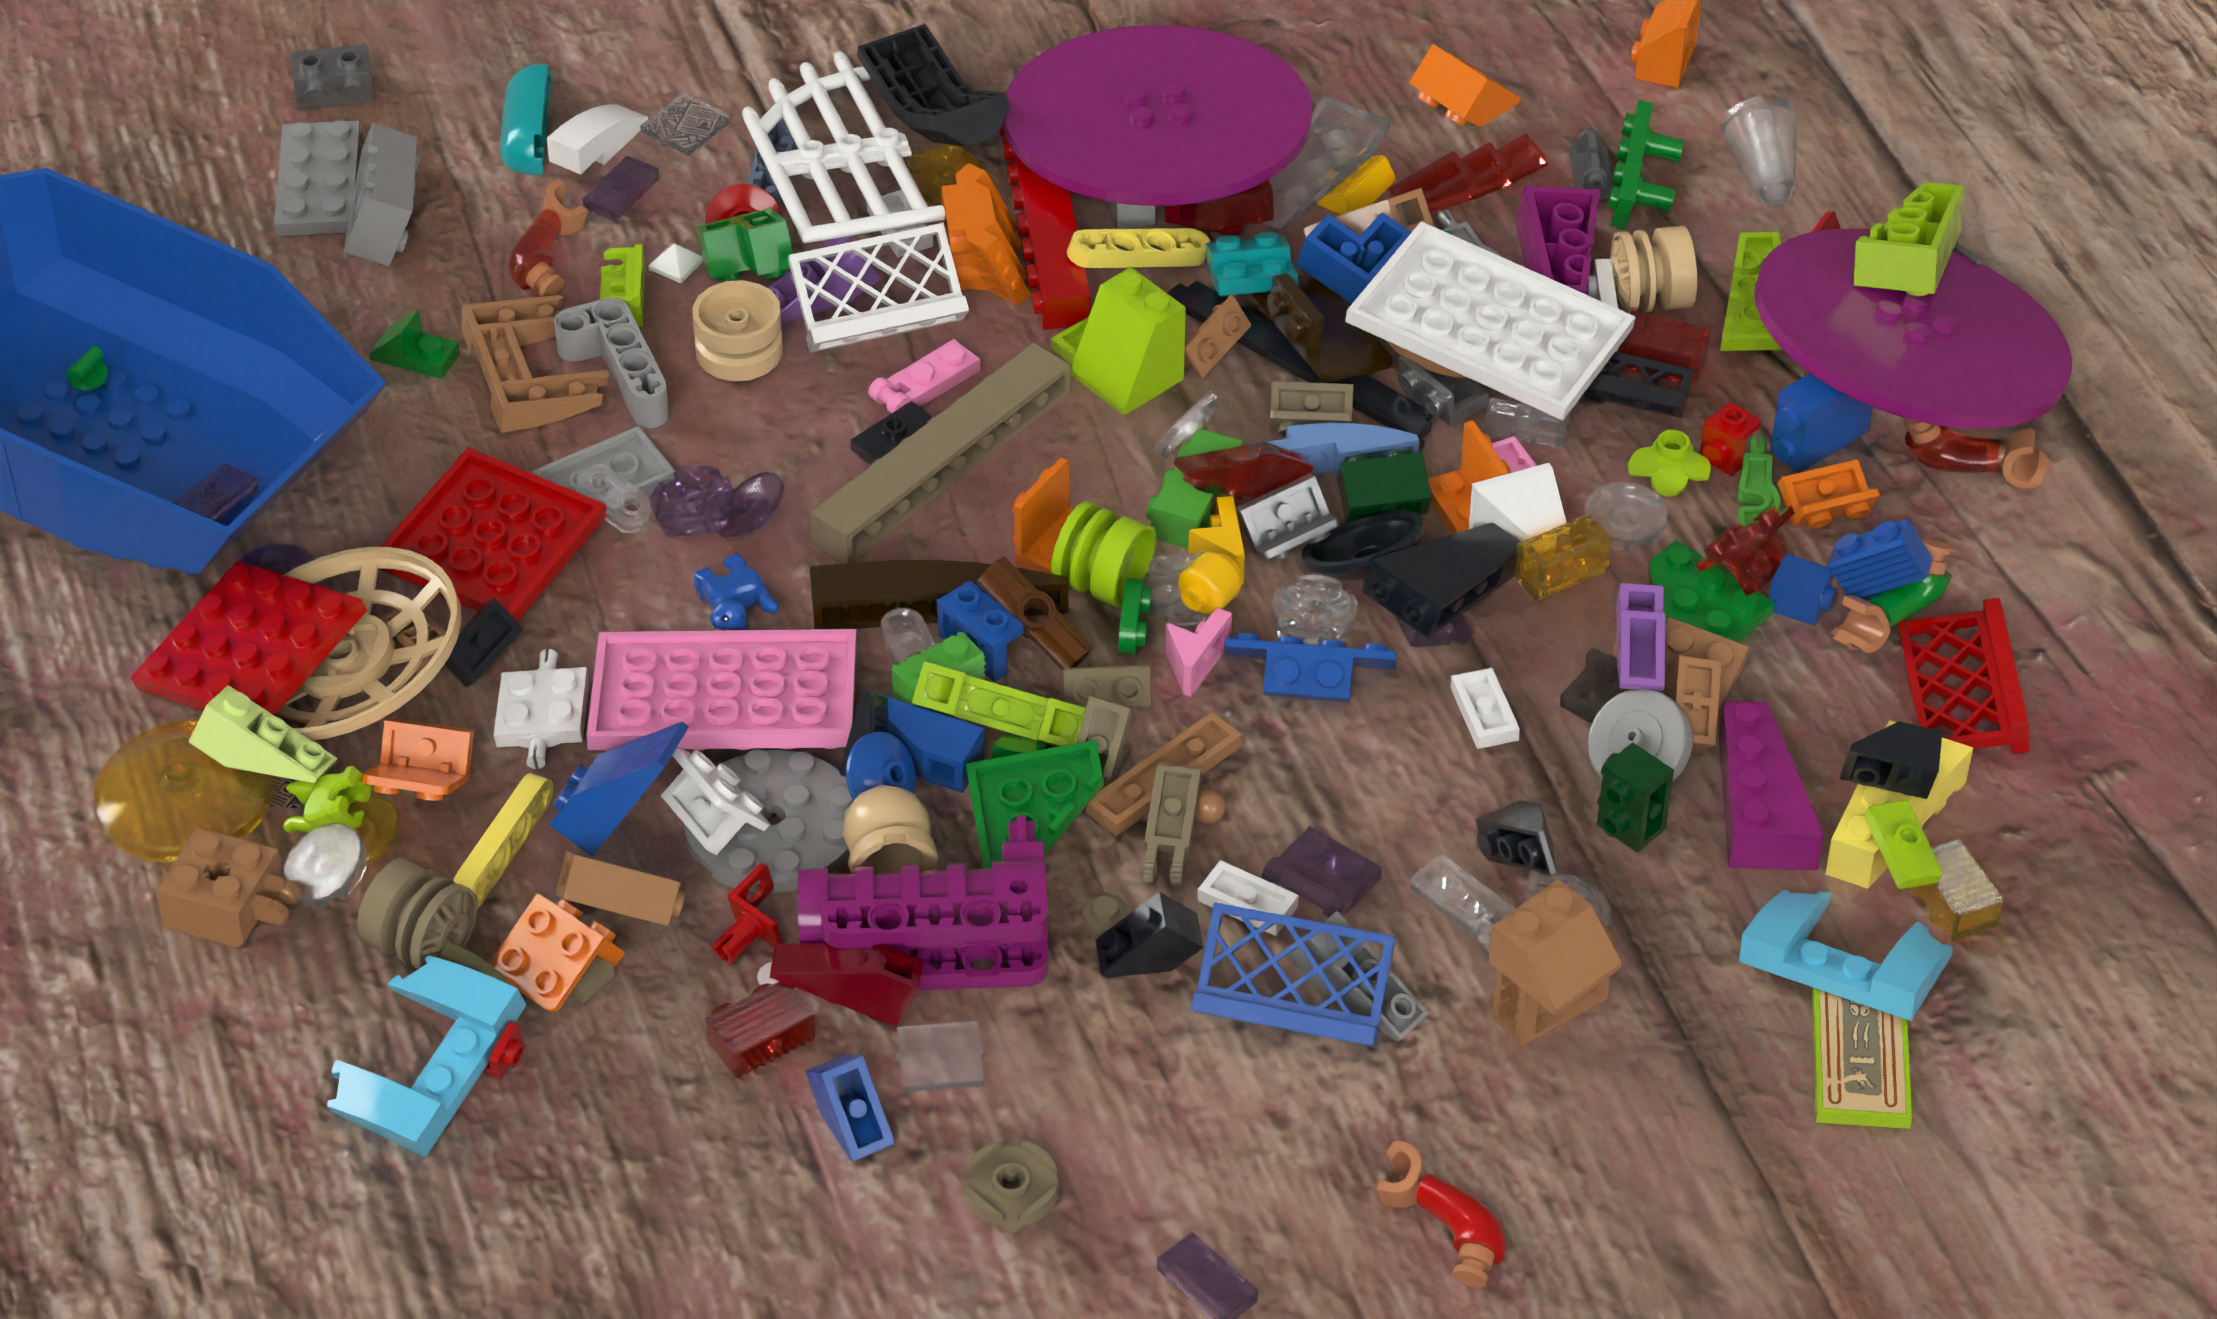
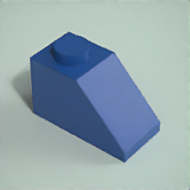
[805,1053,895,1161]

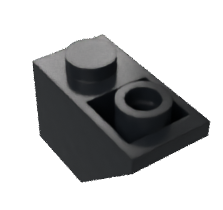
[1840,721,1942,799]
[1095,892,1204,978]

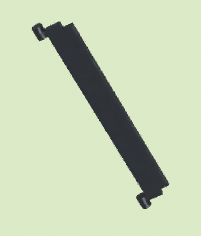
[1166,280,1433,452]

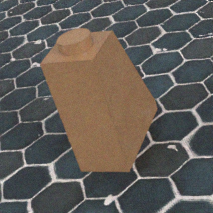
[555,850,684,926]

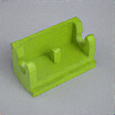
[600,244,645,327]

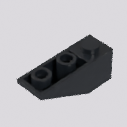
[1475,800,1556,875]

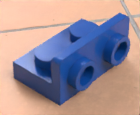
[937,581,1024,682]

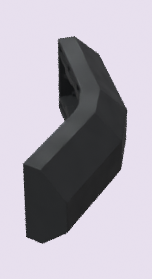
[857,24,1010,147]

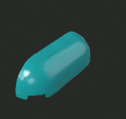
[499,63,552,175]

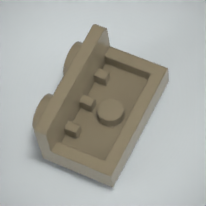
[1270,381,1353,438]

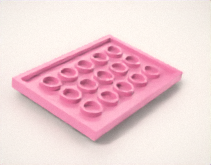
[587,629,857,751]

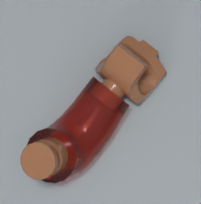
[509,180,588,297]
[1904,418,2051,488]

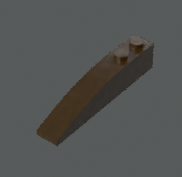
[809,560,1069,629]

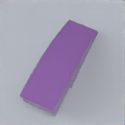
[1616,583,1665,691]

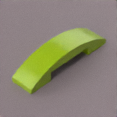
[911,661,1086,747]

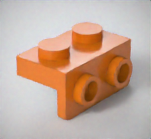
[1778,459,1881,529]

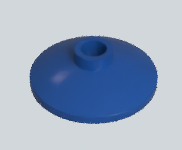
[846,732,916,801]

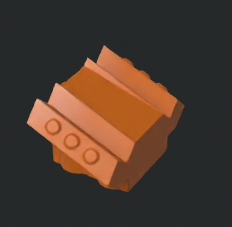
[941,163,1031,306]

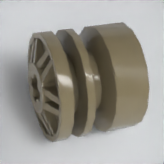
[357,857,478,970]

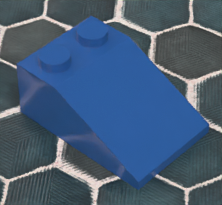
[549,722,689,857]

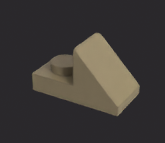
[1076,696,1135,790]

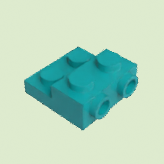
[1206,232,1298,296]

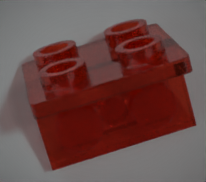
[1695,506,1795,597]

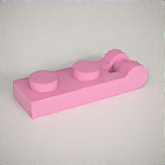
[868,339,981,414]

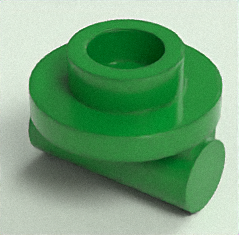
[66,346,108,391]

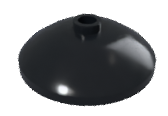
[1302,510,1426,581]

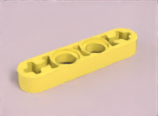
[1067,228,1211,268]
[453,773,553,908]

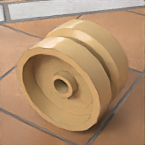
[692,280,783,381]

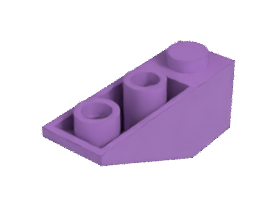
[768,236,881,325]

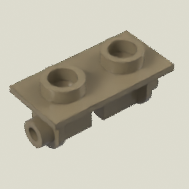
[1063,665,1151,708]

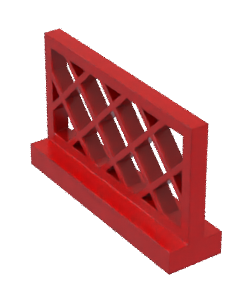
[1898,598,2030,754]

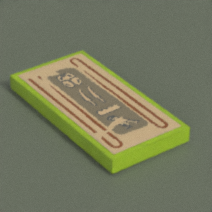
[1812,987,1912,1129]

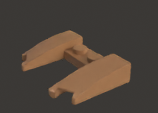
[461,295,610,433]

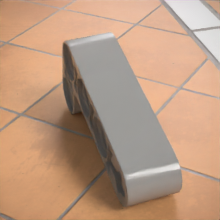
[554,298,669,428]

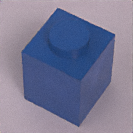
[1769,553,1837,626]

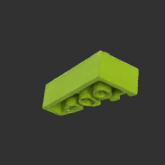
[1854,182,1964,296]

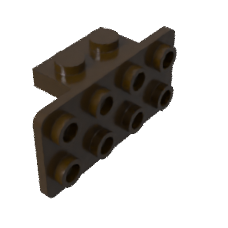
[1252,273,1393,382]

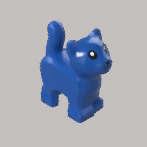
[694,553,779,631]

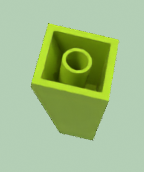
[1070,267,1186,416]

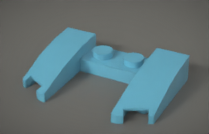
[1739,890,1953,1021]
[327,955,526,1158]

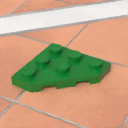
[1648,540,1775,643]
[966,740,1104,869]

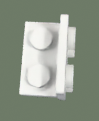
[661,747,770,855]

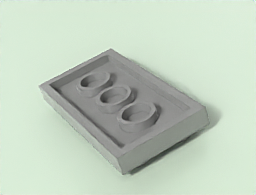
[274,120,361,236]

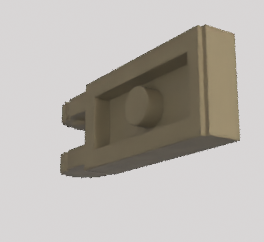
[1143,763,1202,886]

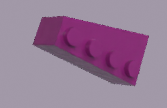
[1515,186,1601,294]
[1718,701,1824,870]

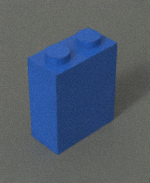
[1770,373,1873,473]

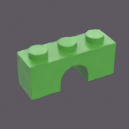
[1146,428,1244,549]

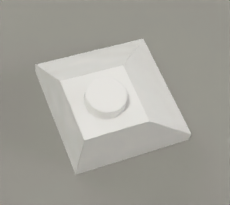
[1468,463,1567,566]

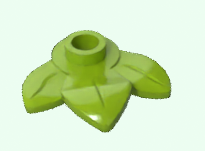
[1628,429,1711,497]

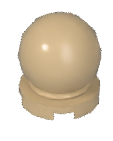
[842,785,938,874]

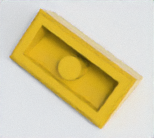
[1316,155,1396,215]

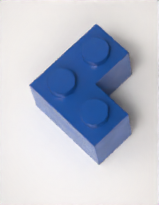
[1296,212,1412,304]

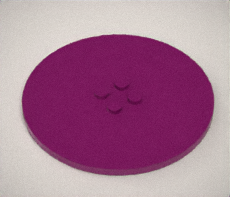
[1003,25,1312,206]
[1754,229,2072,429]

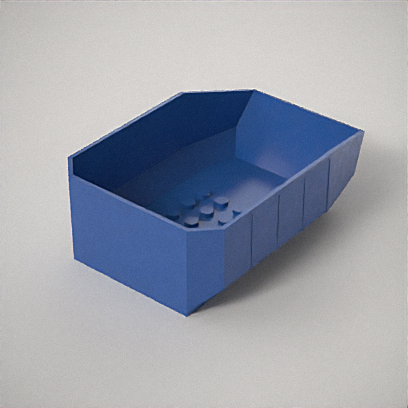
[0,168,386,575]

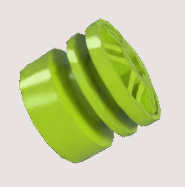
[1051,501,1156,608]

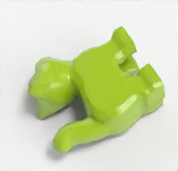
[283,766,372,835]

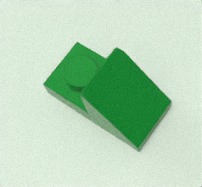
[369,309,460,379]

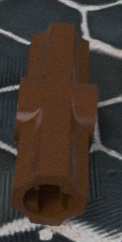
[977,556,1093,671]

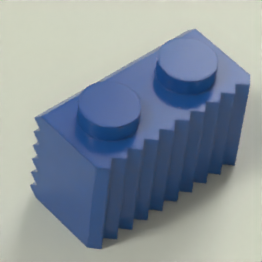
[1828,518,1933,599]

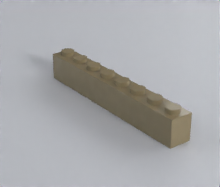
[809,343,1070,564]

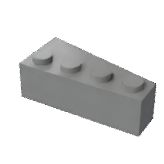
[344,123,421,266]

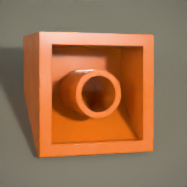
[1631,0,1702,88]
[1409,44,1521,128]

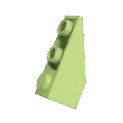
[189,685,338,783]

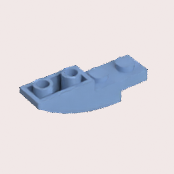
[1250,423,1419,485]

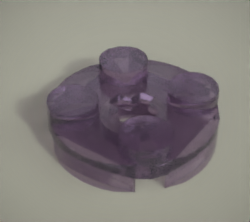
[650,465,735,537]

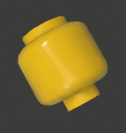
[1178,552,1241,615]

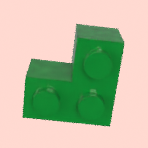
[695,208,793,282]

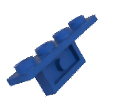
[1224,633,1397,702]

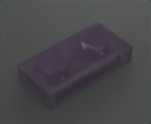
[1157,1232,1259,1319]

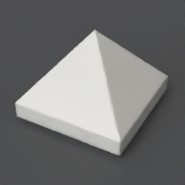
[648,243,703,283]

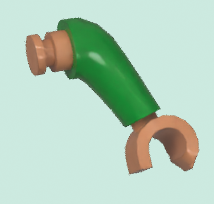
[1828,538,1952,653]

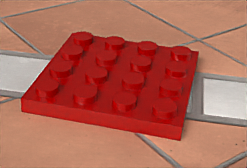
[380,447,607,622]
[131,561,367,715]

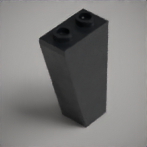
[1362,522,1526,639]

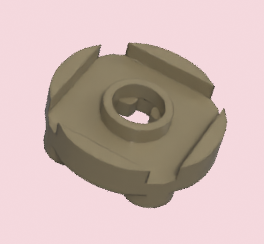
[963,1141,1059,1233]

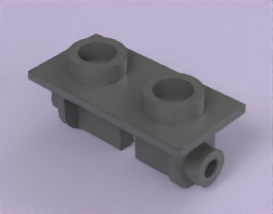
[1569,128,1613,199]

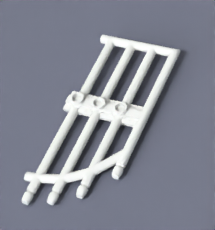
[742,51,945,244]

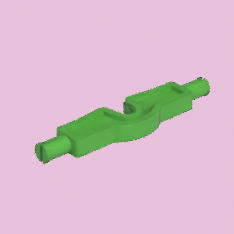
[1737,436,1780,578]

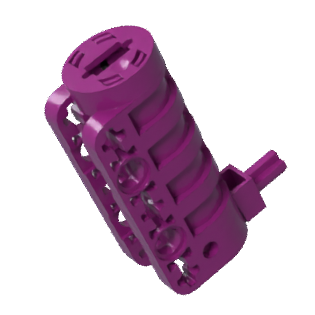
[798,815,1048,990]

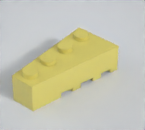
[1825,720,1973,889]

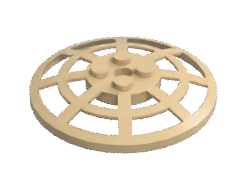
[276,547,462,741]

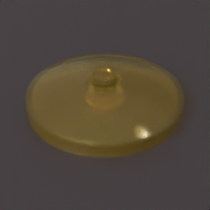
[94,720,274,863]

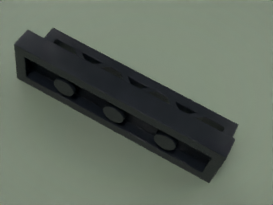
[1582,352,1694,418]

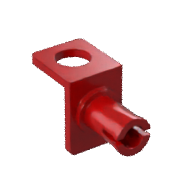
[711,862,783,965]

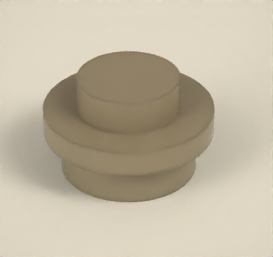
[1083,895,1128,937]

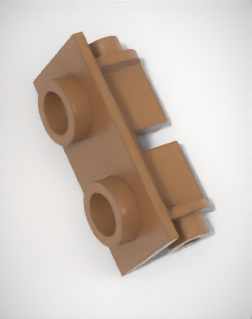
[1184,295,1251,379]

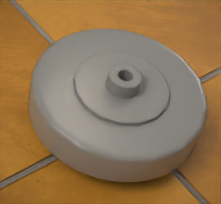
[1588,689,1693,782]

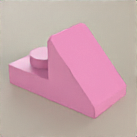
[1165,607,1232,697]

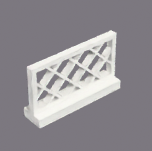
[788,223,969,353]

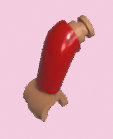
[1376,1141,1506,1288]

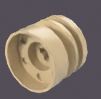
[1610,225,1697,314]

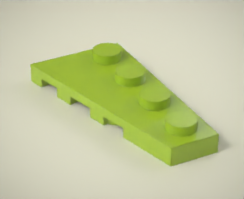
[1720,232,1783,351]

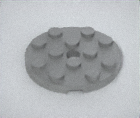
[684,749,853,894]

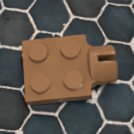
[1610,617,1749,723]

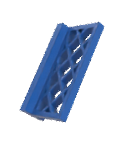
[1191,902,1396,1047]

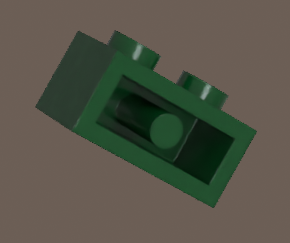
[1337,450,1432,521]
[1597,742,1674,853]

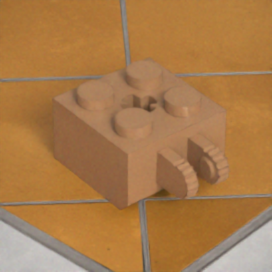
[155,827,302,947]

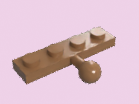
[1086,711,1242,837]

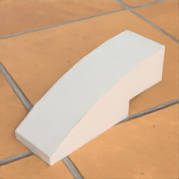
[547,104,648,174]

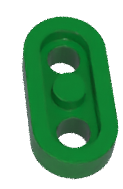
[1118,577,1152,655]

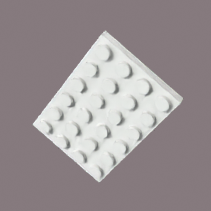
[1345,221,1636,421]

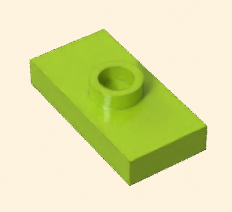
[1864,800,1943,889]

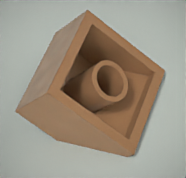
[1489,879,1622,1016]

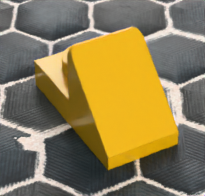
[1188,496,1245,585]

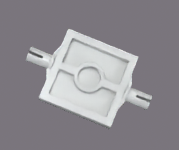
[493,649,590,769]

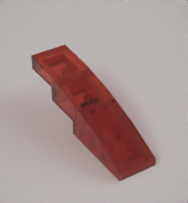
[1388,133,1548,212]

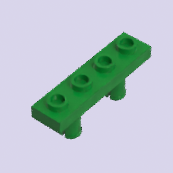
[1606,99,1684,230]

